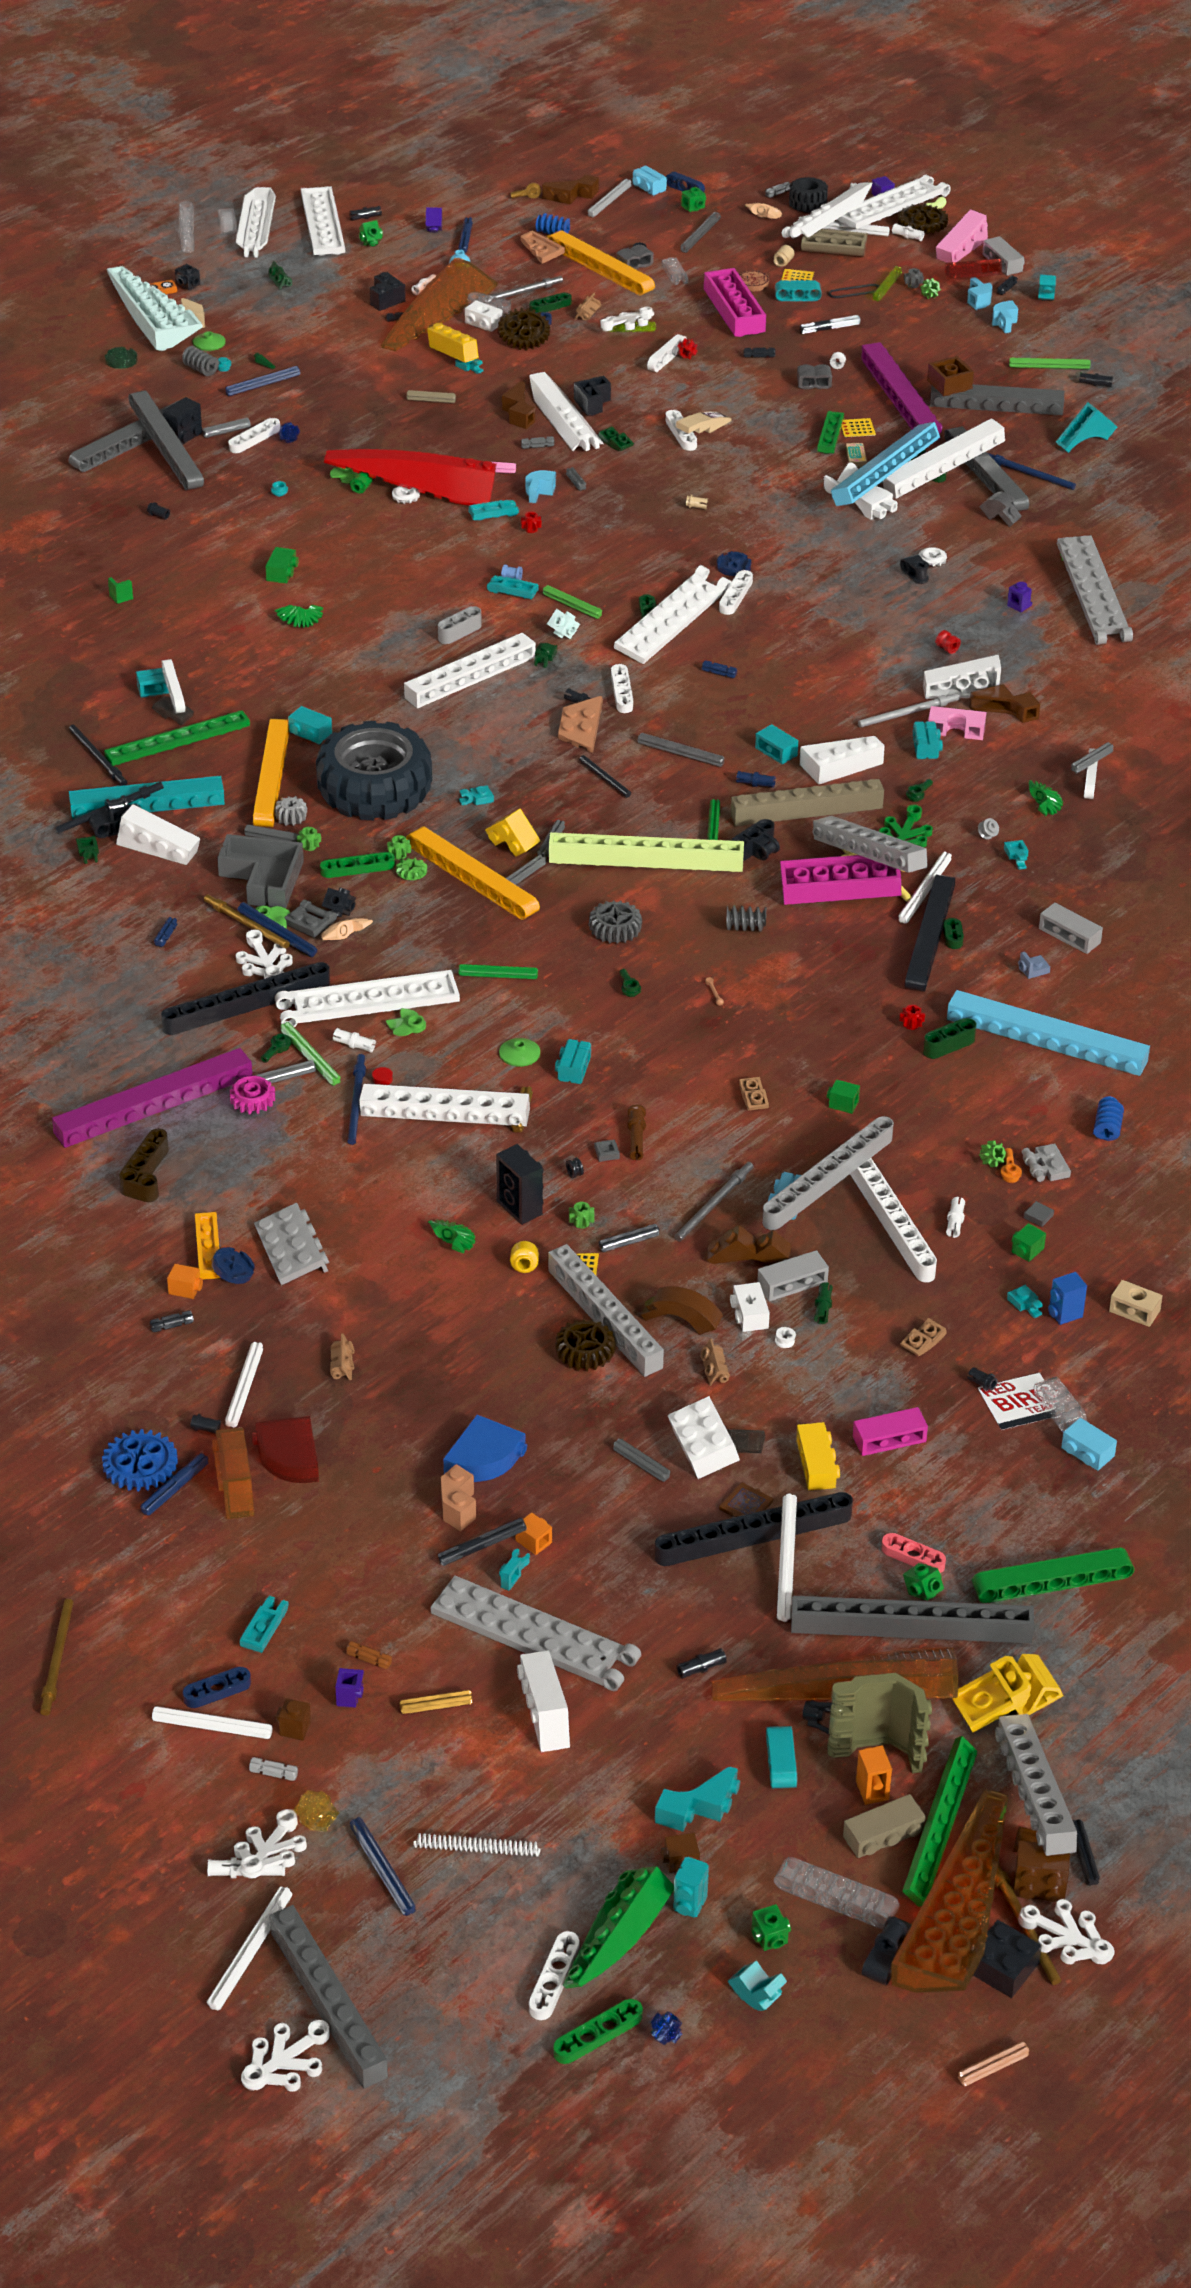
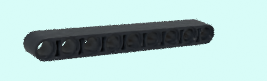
[905,874,956,992]
[161,962,330,1035]
[655,1492,853,1566]

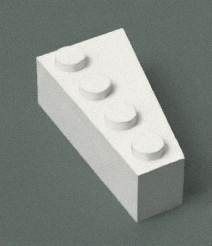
[923,655,1001,699]
[800,736,885,784]
[517,1650,570,1752]

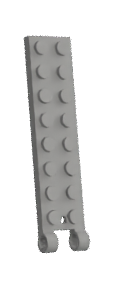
[1057,535,1133,645]
[431,1576,641,1691]

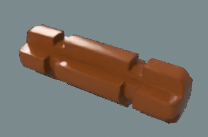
[346,1641,392,1669]

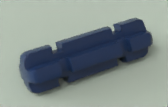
[702,660,737,678]
[154,917,177,947]

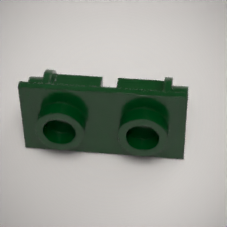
[268,261,292,290]

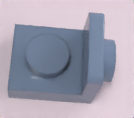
[1018,951,1050,979]

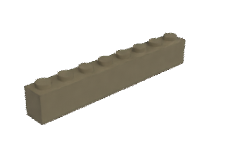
[731,779,884,826]

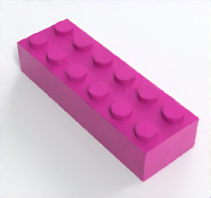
[704,268,766,337]
[780,855,901,905]

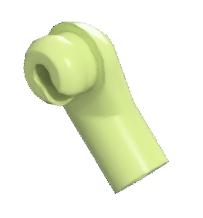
[926,197,946,209]

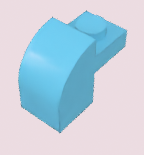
[967,277,992,310]
[992,301,1018,333]
[526,470,556,503]

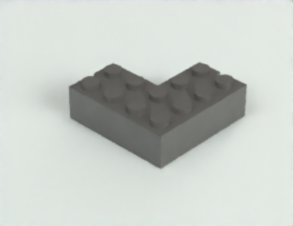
[218,834,304,908]

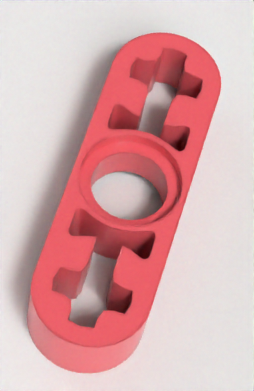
[881,1533,946,1573]

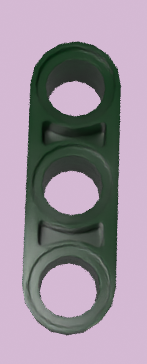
[923,1018,977,1059]

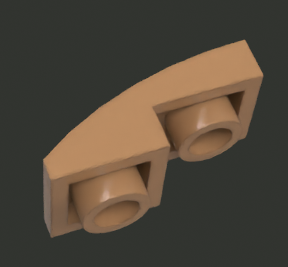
[739,1077,769,1111]
[900,1318,947,1356]

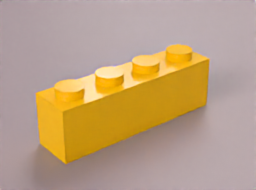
[427,323,479,363]

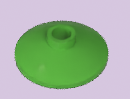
[193,331,225,351]
[499,1038,540,1067]

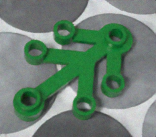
[879,805,933,847]

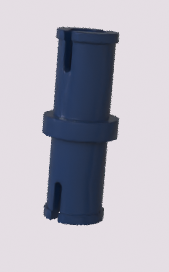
[736,771,776,788]

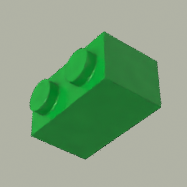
[266,547,299,584]

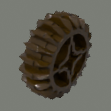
[555,1318,616,1371]

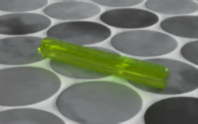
[872,266,902,301]

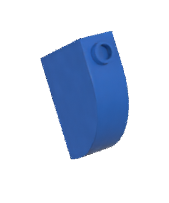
[443,1415,527,1482]

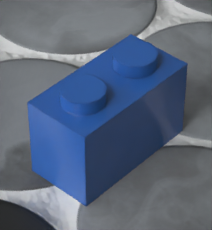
[1048,1272,1087,1325]

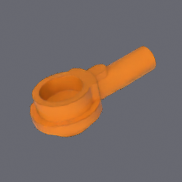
[1001,1148,1022,1183]

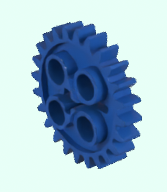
[102,1429,178,1492]

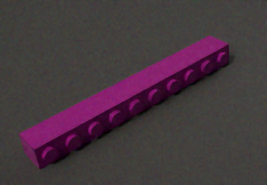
[861,342,942,440]
[52,1048,253,1148]

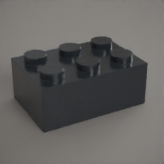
[496,1144,544,1225]

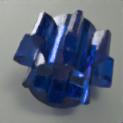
[278,422,300,443]
[650,2011,683,2045]

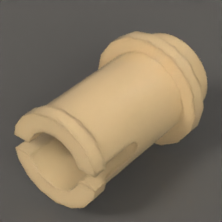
[686,495,708,510]

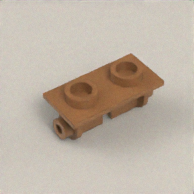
[575,293,601,320]
[330,1334,355,1380]
[701,1338,730,1386]

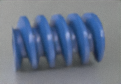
[536,213,570,235]
[1093,1096,1124,1141]

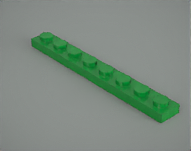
[104,710,250,766]
[902,1736,978,1907]

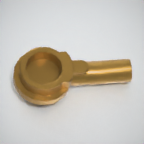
[510,183,541,199]

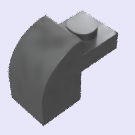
[979,492,1022,527]

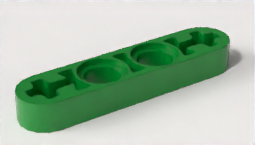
[320,852,395,878]
[554,1999,643,2064]

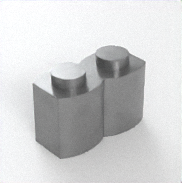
[617,245,654,269]
[797,365,832,389]

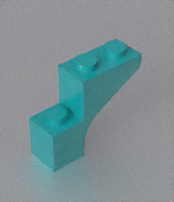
[655,1767,740,1832]

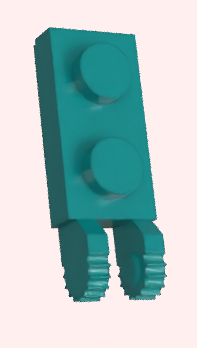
[469,500,519,521]
[486,576,539,599]
[240,1596,289,1653]

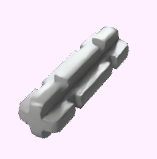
[249,1757,298,1781]

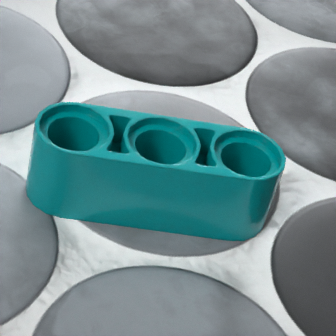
[775,280,822,301]
[766,1726,797,1789]

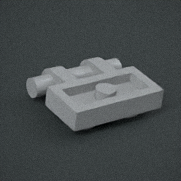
[1022,1144,1071,1182]

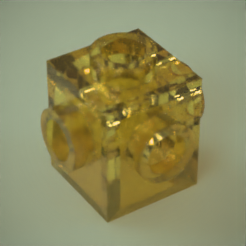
[293,1790,339,1832]

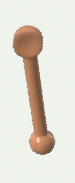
[706,977,724,1006]

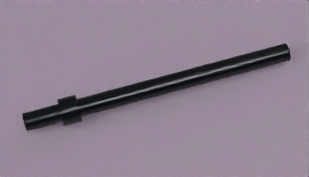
[69,724,127,786]
[55,781,164,834]

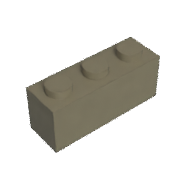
[843,1794,925,1858]

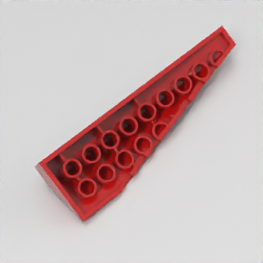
[324,449,497,505]

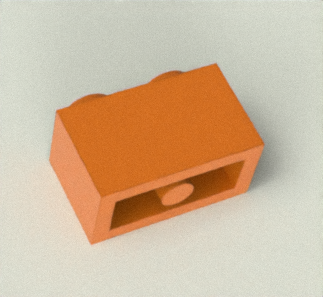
[856,1745,892,1805]

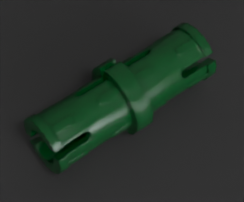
[814,1282,833,1324]

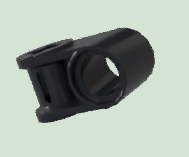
[900,554,929,584]

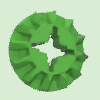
[396,858,427,880]

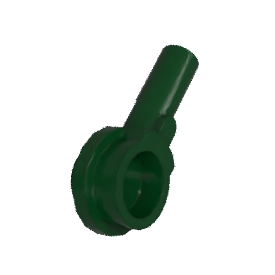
[906,779,933,802]
[619,969,641,997]
[261,1033,291,1063]

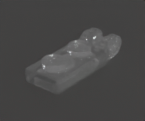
[662,257,688,285]

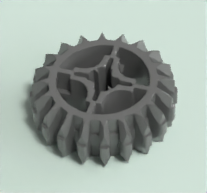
[589,900,642,944]

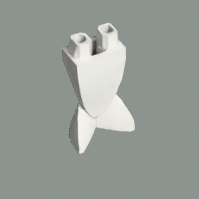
[824,462,898,520]

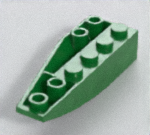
[563,1866,674,1989]

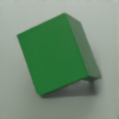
[108,577,133,604]

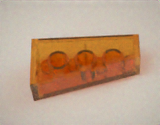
[212,1427,254,1519]

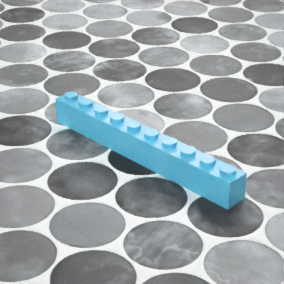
[831,422,940,506]
[947,990,1150,1076]

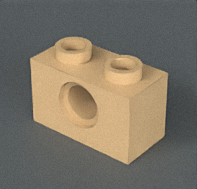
[1109,1280,1163,1327]

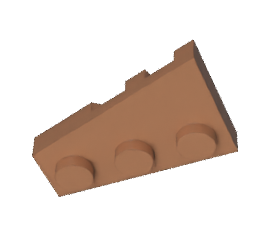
[521,231,565,264]

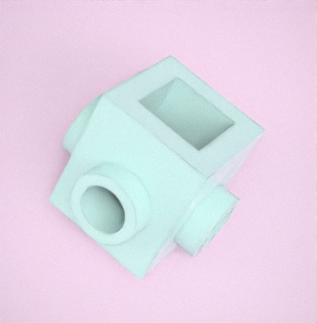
[547,609,580,639]

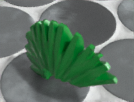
[275,605,323,628]
[1029,780,1063,816]
[428,1220,476,1253]

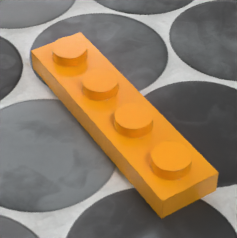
[195,1212,220,1280]

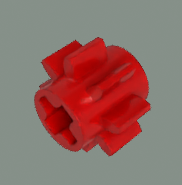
[677,338,697,359]
[521,511,542,533]
[899,1005,925,1030]

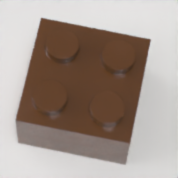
[927,356,974,396]
[1014,1841,1070,1902]

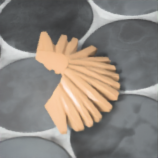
[745,203,782,219]
[321,918,373,940]

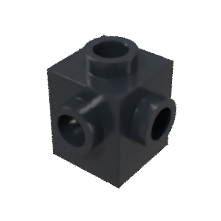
[175,264,200,290]
[322,887,356,917]

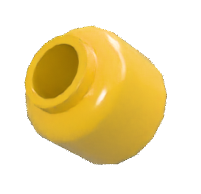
[510,1241,539,1273]

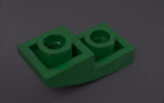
[598,426,634,451]

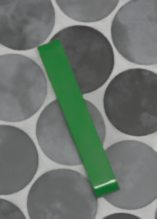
[971,1548,1135,1603]

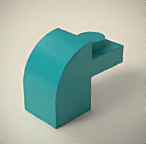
[1038,275,1056,300]
[728,1961,787,2011]

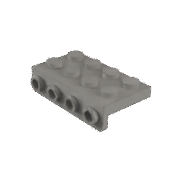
[254,1203,329,1285]

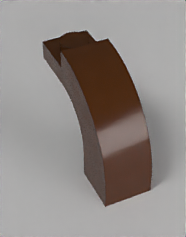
[641,1286,723,1335]

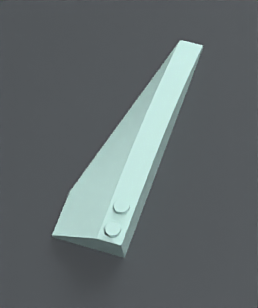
[107,266,202,351]

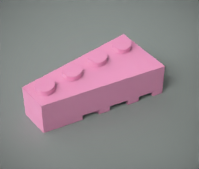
[936,210,988,265]

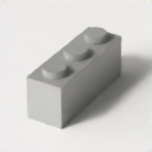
[982,236,1025,276]
[1039,903,1103,954]
[757,1250,829,1301]

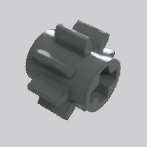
[904,268,924,288]

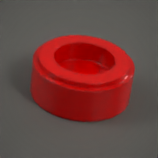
[372,1067,393,1085]

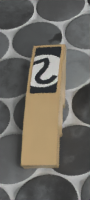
[676,411,731,434]

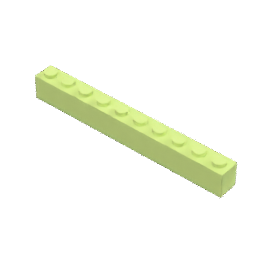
[549,832,744,872]

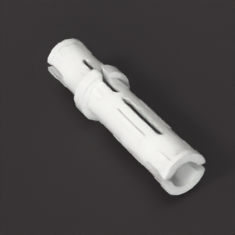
[208,1857,285,1878]

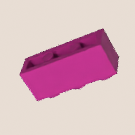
[853,1407,928,1456]

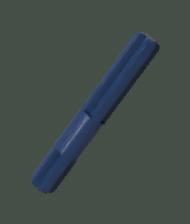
[458,217,473,253]
[140,1453,209,1516]

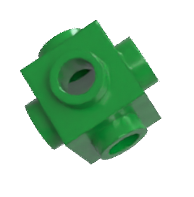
[681,187,706,212]
[359,220,383,247]
[902,1563,944,1601]
[751,1904,791,1951]

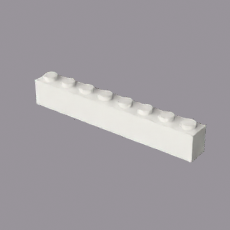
[883,418,1005,498]

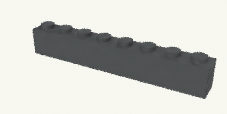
[930,385,1065,415]
[270,1905,388,2089]

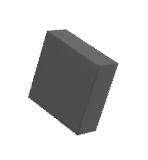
[594,1139,620,1162]
[1024,1201,1054,1227]

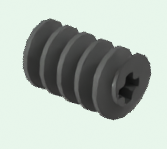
[182,346,219,376]
[726,905,767,932]

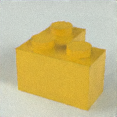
[485,809,541,857]

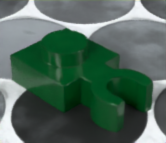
[534,643,557,668]
[76,836,99,864]

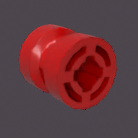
[935,630,961,654]

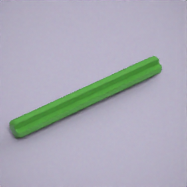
[1009,358,1091,369]
[281,1022,341,1086]

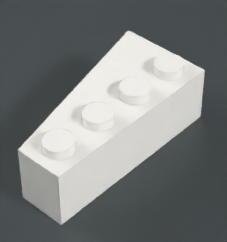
[116,805,200,865]

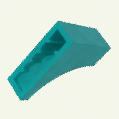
[1056,402,1117,453]

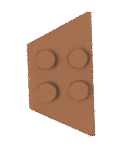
[558,696,603,753]

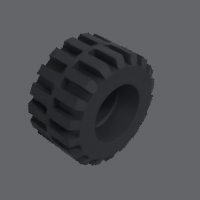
[789,177,828,213]

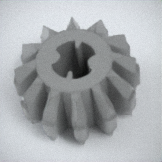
[275,796,307,826]

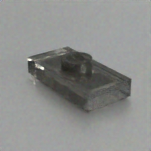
[726,1429,766,1454]

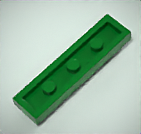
[817,411,844,454]

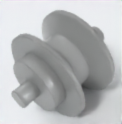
[978,818,999,839]

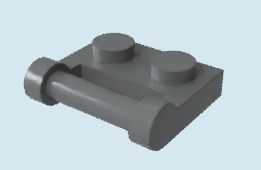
[284,900,337,937]

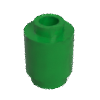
[350,471,372,494]

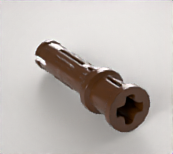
[627,1104,646,1160]

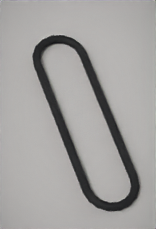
[828,284,881,298]

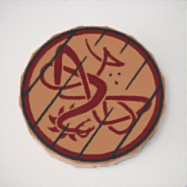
[740,270,769,292]

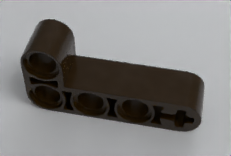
[119,1128,169,1202]

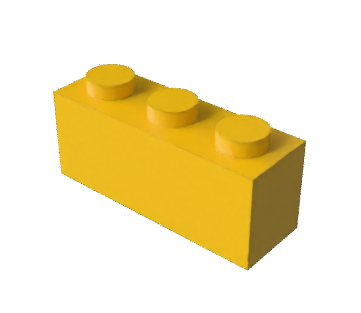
[796,1422,840,1491]

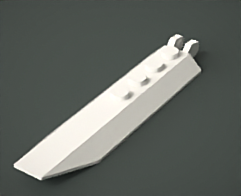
[782,183,872,238]
[236,187,276,257]
[529,372,603,451]

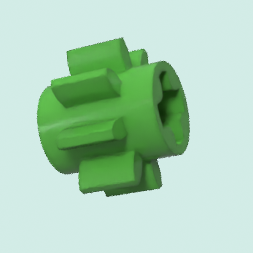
[920,278,941,299]
[297,827,321,851]
[387,835,411,860]
[979,1140,1006,1167]
[569,1202,594,1228]

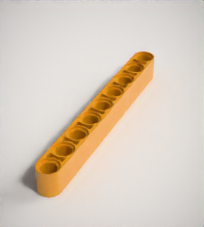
[547,230,655,296]
[253,719,289,827]
[406,826,540,920]

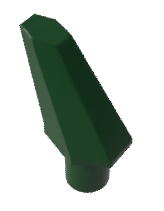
[254,353,275,369]

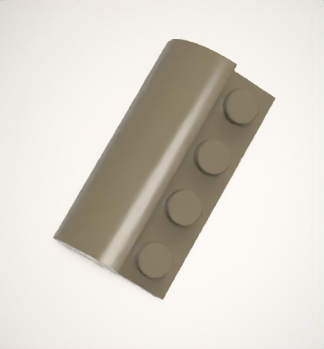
[801,229,867,257]

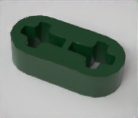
[943,918,964,949]

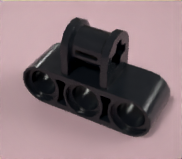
[89,795,142,838]
[732,819,780,861]
[862,1916,917,1986]

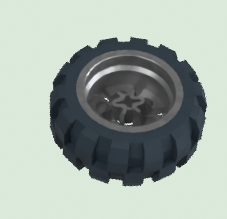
[316,721,432,821]

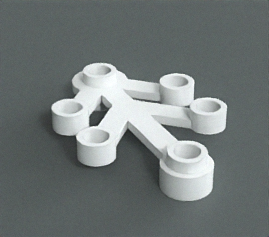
[600,307,654,331]
[236,930,293,979]
[234,1809,307,1878]
[1018,1899,1114,1964]
[241,2020,330,2091]

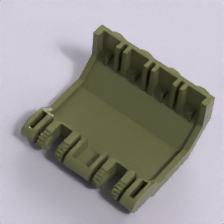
[827,1673,932,1774]

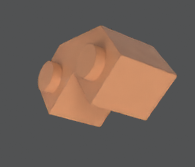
[441,1464,476,1532]

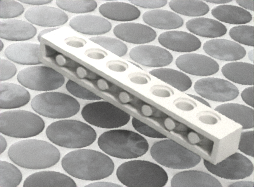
[404,633,535,708]
[360,1084,530,1126]

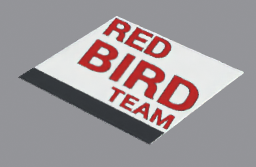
[978,1373,1064,1430]

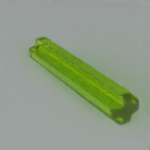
[609,322,656,332]

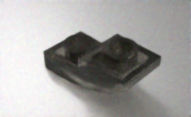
[152,696,194,726]

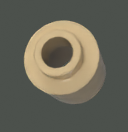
[774,245,794,267]

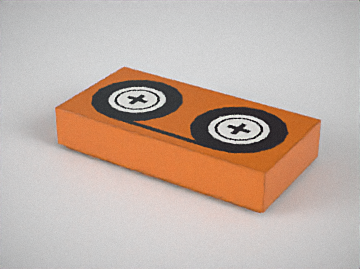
[150,280,177,294]

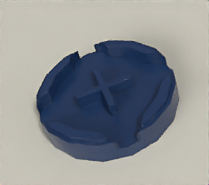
[716,551,751,576]
[211,1247,255,1284]

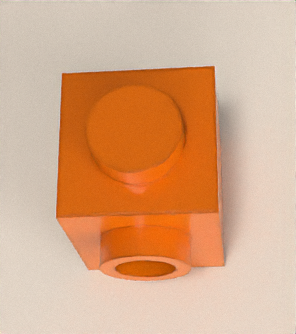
[167,1264,203,1299]
[516,1513,552,1555]

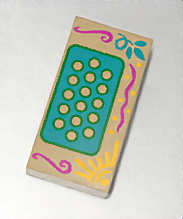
[846,443,867,467]

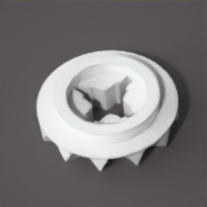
[392,486,420,504]
[919,548,947,567]

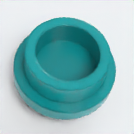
[217,357,232,372]
[271,481,288,496]

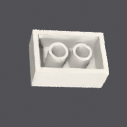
[668,1396,740,1479]

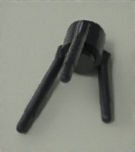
[802,1700,833,1735]

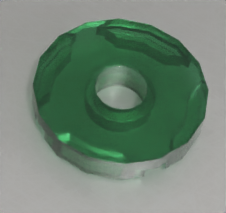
[105,347,138,369]

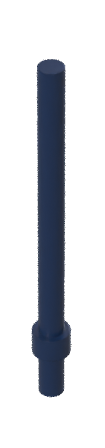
[988,453,1076,490]
[347,1054,366,1145]

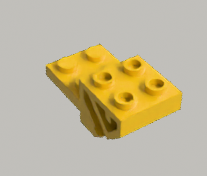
[950,1654,1063,1733]

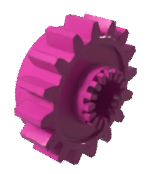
[230,1076,276,1114]

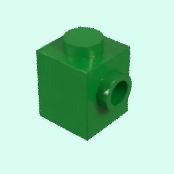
[827,1079,860,1114]
[1011,1223,1046,1262]

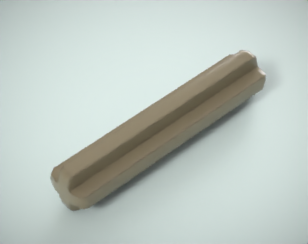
[407,390,456,403]

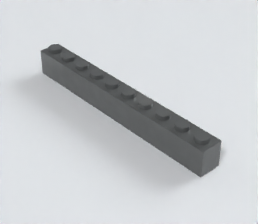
[791,1596,1035,1643]

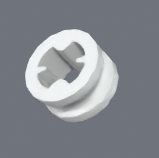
[830,352,846,369]
[775,1327,796,1348]

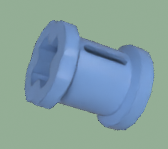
[501,565,523,580]

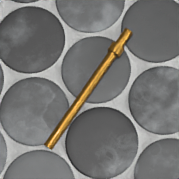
[204,894,290,949]
[40,1599,74,1716]
[986,1857,1061,1985]

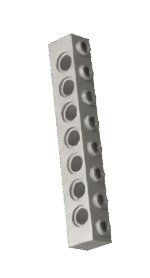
[813,816,927,873]
[548,1244,664,1377]
[995,1714,1077,1856]

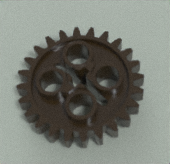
[898,203,948,235]
[498,308,550,350]

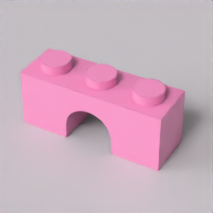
[929,706,986,740]

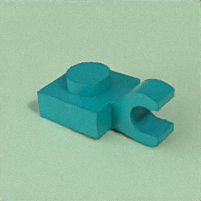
[455,359,483,374]
[459,785,494,805]
[1004,840,1029,870]
[1007,1285,1043,1318]
[499,1548,530,1591]

